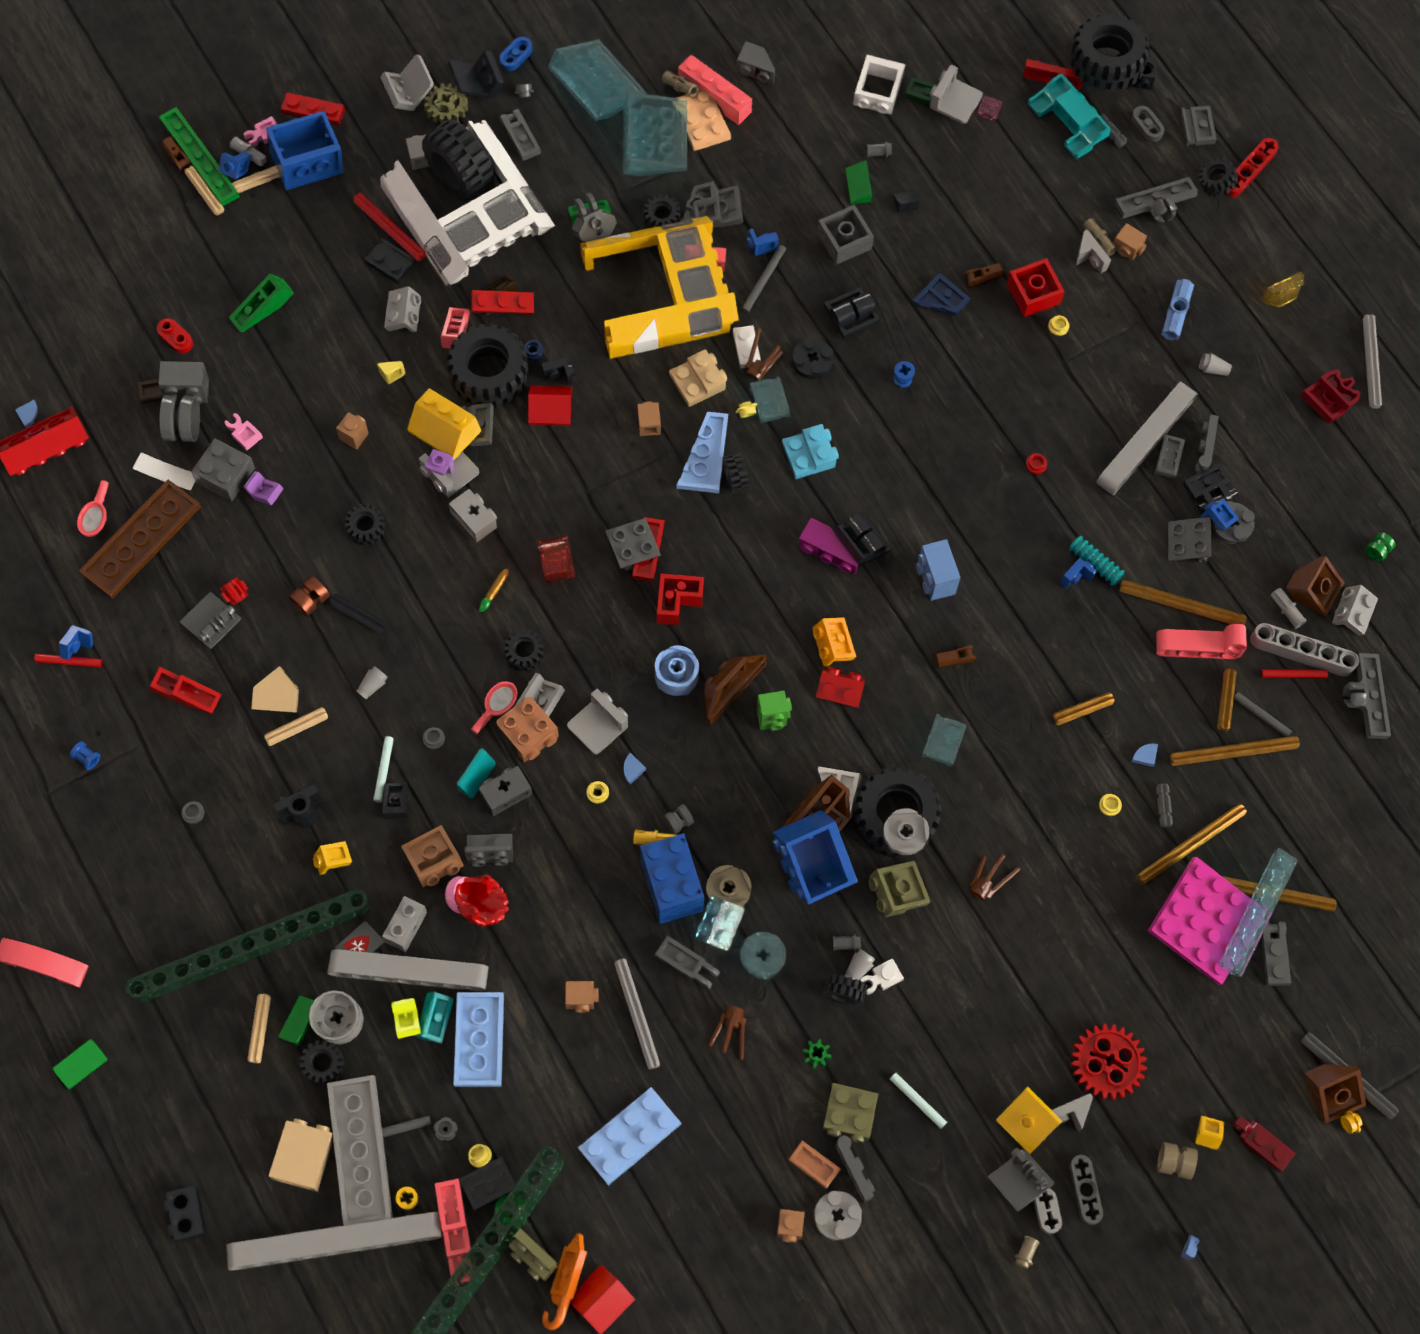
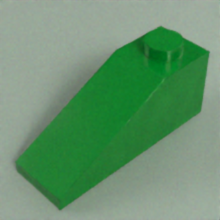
[229,274,294,333]

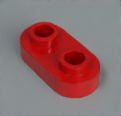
[157,318,193,354]

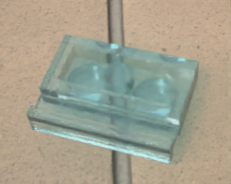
[750,377,790,423]
[922,714,967,767]

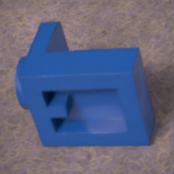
[219,151,252,179]
[746,229,779,256]
[1200,499,1239,532]
[1060,558,1096,589]
[59,625,93,660]

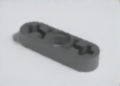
[1069,1155,1103,1225]

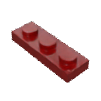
[1023,59,1082,91]
[281,93,345,126]
[471,290,534,315]
[632,517,665,582]

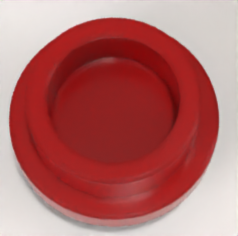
[1026,454,1047,474]

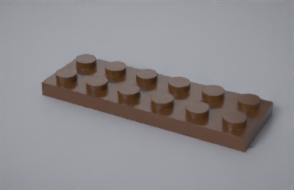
[79,479,201,599]

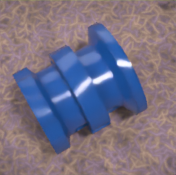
[894,361,915,388]

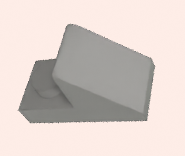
[1076,229,1111,274]
[1052,1093,1093,1132]

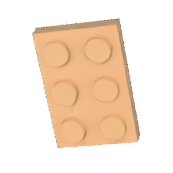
[672,90,731,151]

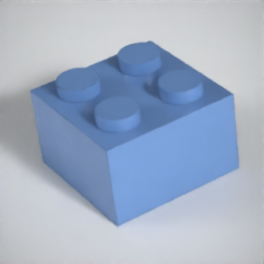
[916,539,961,601]

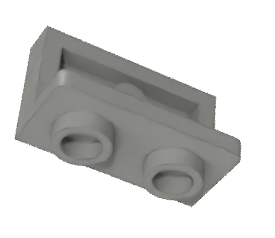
[384,286,421,332]
[1332,585,1378,636]
[515,673,565,717]

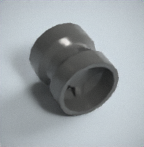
[664,804,694,834]

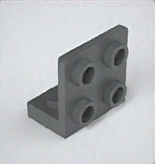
[465,834,513,867]

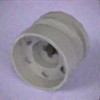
[309,991,364,1045]

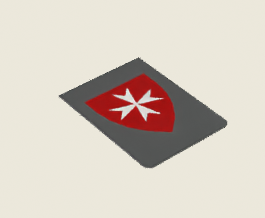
[335,921,384,953]

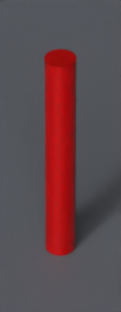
[34,654,103,668]
[1261,669,1328,678]

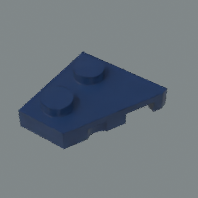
[913,273,970,315]

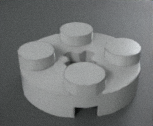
[883,809,929,855]
[814,1191,862,1240]

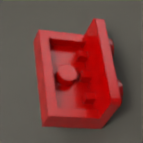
[816,667,866,708]

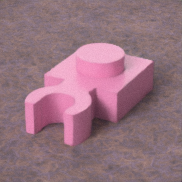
[243,116,277,147]
[225,413,263,451]

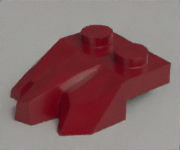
[1300,369,1360,424]

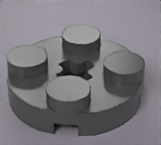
[1211,501,1255,544]

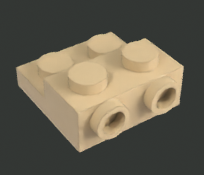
[669,349,727,407]

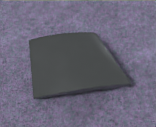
[679,181,743,228]

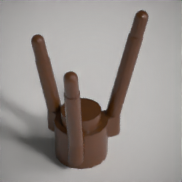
[745,328,783,382]
[969,854,1021,901]
[708,1006,747,1061]

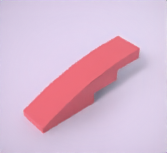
[435,1179,477,1284]

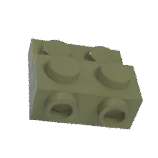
[868,861,931,917]
[822,1083,878,1143]
[509,1228,558,1282]

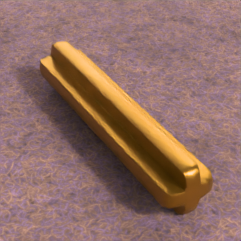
[1217,669,1237,731]
[1052,692,1114,725]

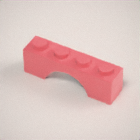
[678,55,752,125]

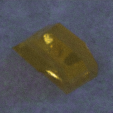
[1262,272,1305,307]

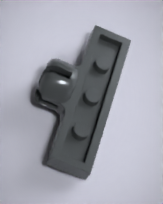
[1115,177,1198,223]
[1342,653,1391,739]

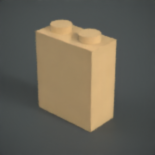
[268,1119,334,1192]

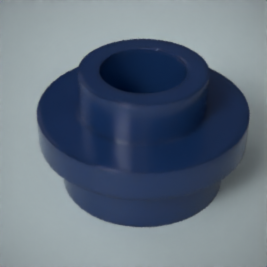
[524,340,543,360]

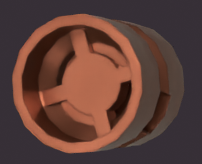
[288,576,330,617]

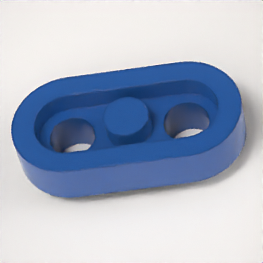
[500,37,532,71]

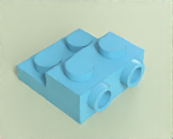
[782,424,839,479]

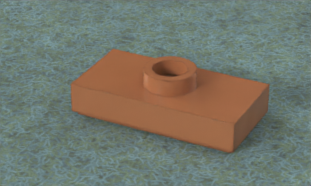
[788,1140,840,1189]

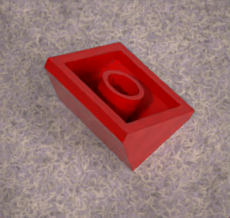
[528,385,572,426]
[570,1265,635,1334]

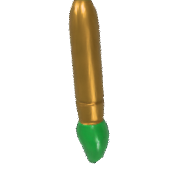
[479,569,509,612]

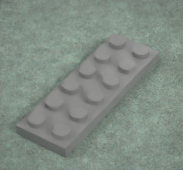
[327,1075,393,1226]

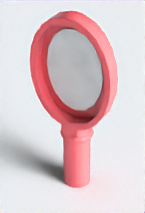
[77,480,109,537]
[471,681,518,735]

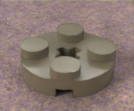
[706,865,751,911]

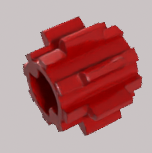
[220,577,249,606]

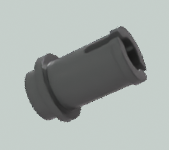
[867,141,892,158]
[833,934,861,952]

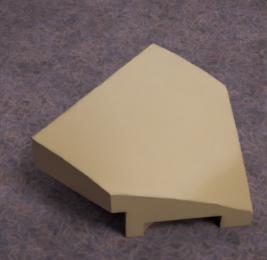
[252,666,299,712]

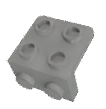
[381,55,433,111]
[930,65,983,124]
[419,452,479,498]
[567,689,628,755]

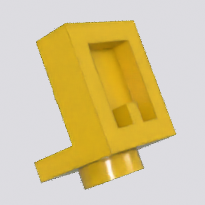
[313,841,352,875]

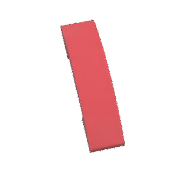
[0,938,89,988]

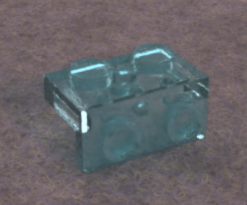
[696,895,745,951]

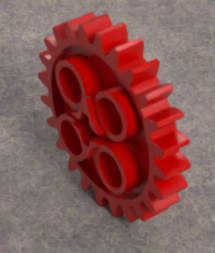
[1070,1024,1147,1101]

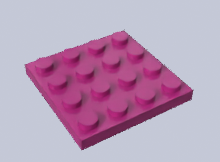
[1148,857,1266,985]

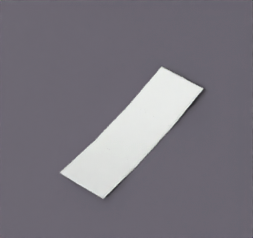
[133,453,195,491]

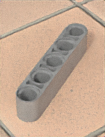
[1250,623,1359,677]

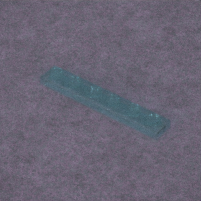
[1219,848,1298,977]

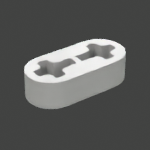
[1034,1188,1062,1234]

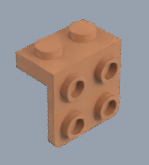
[497,697,559,763]

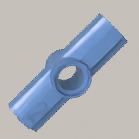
[1161,279,1194,341]

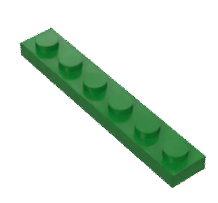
[159,107,240,206]

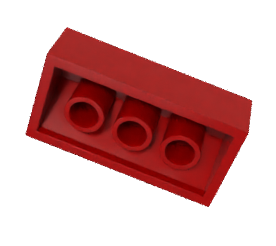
[0,407,89,476]

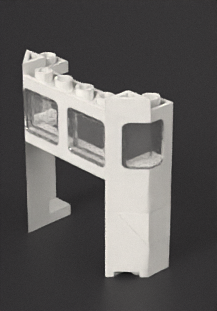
[380,120,555,285]

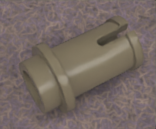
[1014,1236,1039,1269]

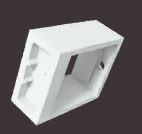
[853,55,905,114]

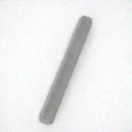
[1363,314,1382,409]
[615,959,660,1069]

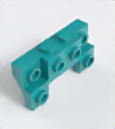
[1027,73,1111,160]

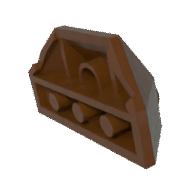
[704,655,767,727]
[783,775,850,832]

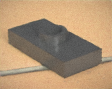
[1154,434,1185,479]

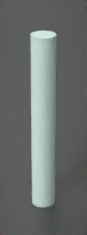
[373,736,394,802]
[890,1073,947,1129]

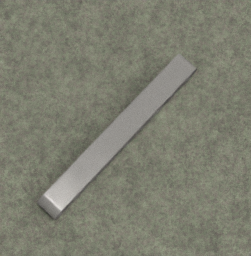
[226,1212,443,1270]

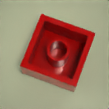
[1006,258,1065,317]

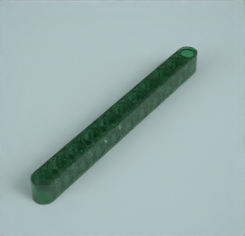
[126,890,369,1003]
[411,1146,564,1334]

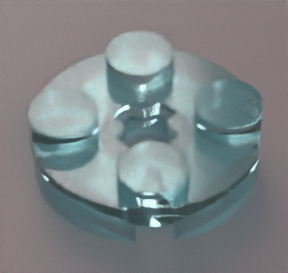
[740,932,786,979]

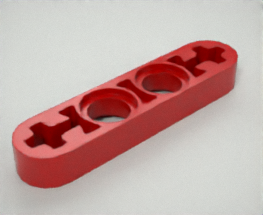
[1224,138,1279,197]

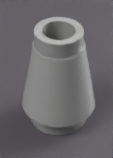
[1199,353,1232,376]
[356,666,388,699]
[845,949,875,980]

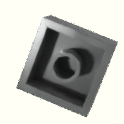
[817,205,874,265]
[159,361,209,404]
[191,438,255,502]

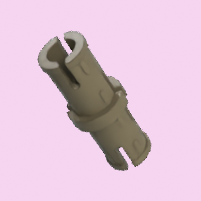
[662,71,698,97]
[1083,218,1117,256]

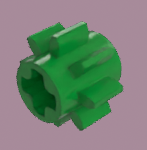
[802,1039,832,1070]

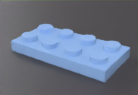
[454,992,504,1087]
[578,1087,681,1186]

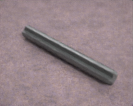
[1301,1032,1399,1119]

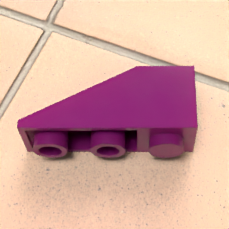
[798,518,858,575]

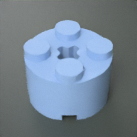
[655,645,699,696]

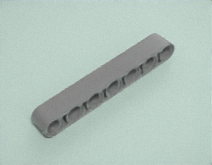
[1096,382,1198,495]
[327,949,489,991]

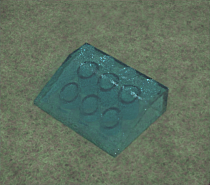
[548,40,646,121]
[623,92,687,176]

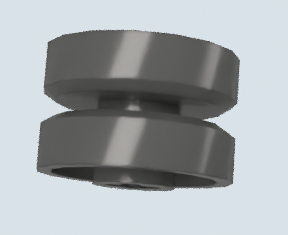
[160,394,200,442]

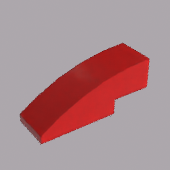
[148,667,222,714]

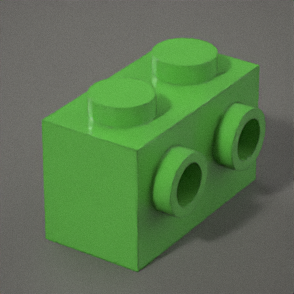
[756,691,792,731]

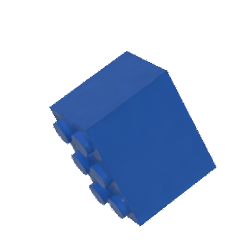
[266,111,343,190]
[772,810,858,904]
[640,833,704,924]

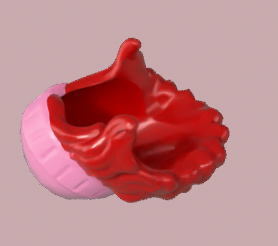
[445,874,509,927]

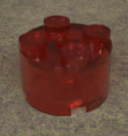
[537,536,576,584]

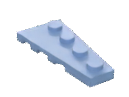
[677,412,728,493]

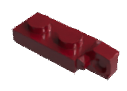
[1232,1116,1296,1173]

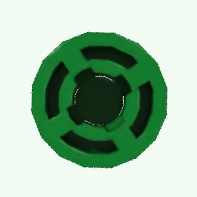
[1365,532,1396,562]

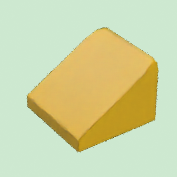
[1196,1115,1224,1150]

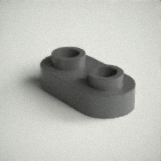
[1132,106,1164,142]

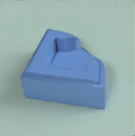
[15,400,38,428]
[1131,744,1158,767]
[624,753,646,785]
[1180,1235,1199,1260]

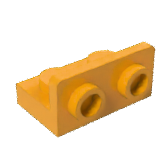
[813,618,856,667]

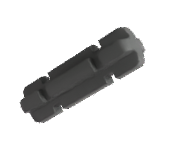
[1100,114,1127,148]
[1156,784,1173,827]

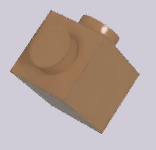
[1113,223,1147,260]
[637,401,661,436]
[336,412,369,450]
[566,981,599,1013]
[777,1209,805,1243]

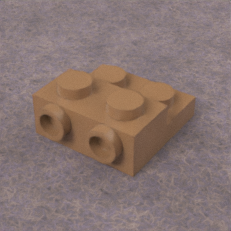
[401,825,463,887]

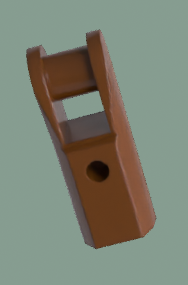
[161,137,192,172]
[964,263,1003,287]
[935,645,976,668]

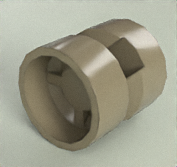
[1157,1142,1198,1180]

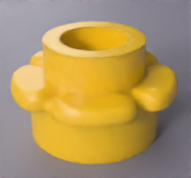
[1341,1111,1362,1134]

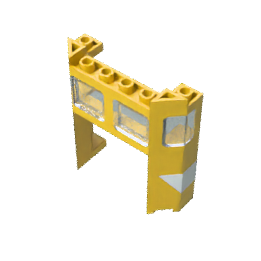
[580,216,739,359]

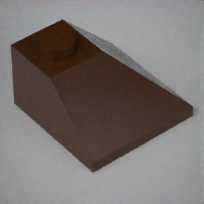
[1286,556,1345,616]
[1304,1064,1366,1124]

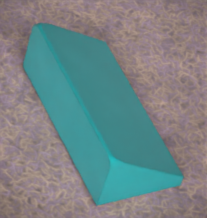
[457,748,496,798]
[415,992,454,1044]

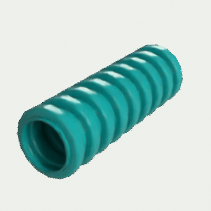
[1069,536,1125,586]

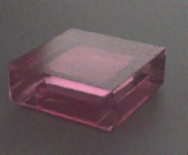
[977,96,1003,121]

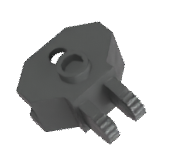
[571,193,617,242]

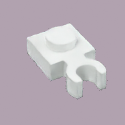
[860,958,904,994]

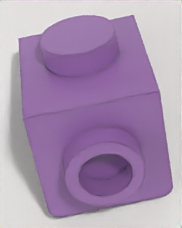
[425,449,455,475]
[244,471,283,505]

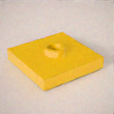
[996,1087,1062,1154]

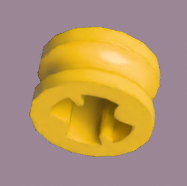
[396,1187,418,1210]

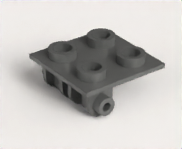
[1168,517,1211,563]
[605,518,661,571]
[180,591,242,649]
[988,1148,1055,1212]

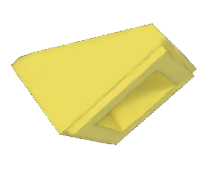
[377,361,406,384]

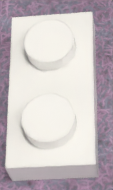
[733,325,761,368]

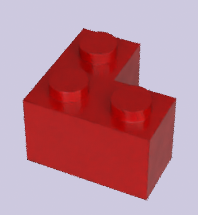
[657,574,704,625]

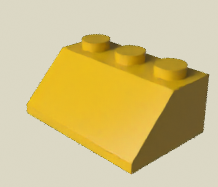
[407,388,481,460]

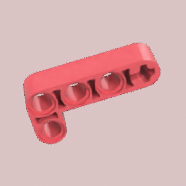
[1156,624,1247,659]

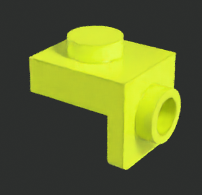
[391,998,421,1039]

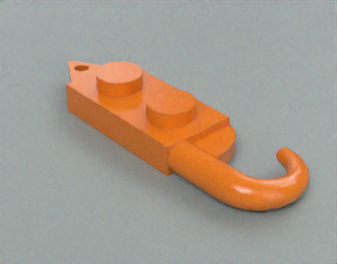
[542,1233,587,1330]

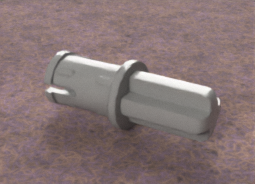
[230,137,267,166]
[1271,588,1307,629]

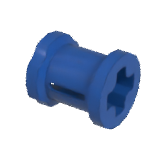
[70,741,101,770]

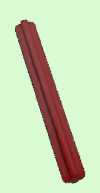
[354,193,425,261]

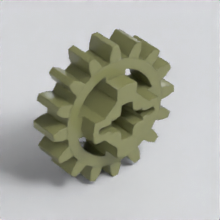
[424,83,468,123]

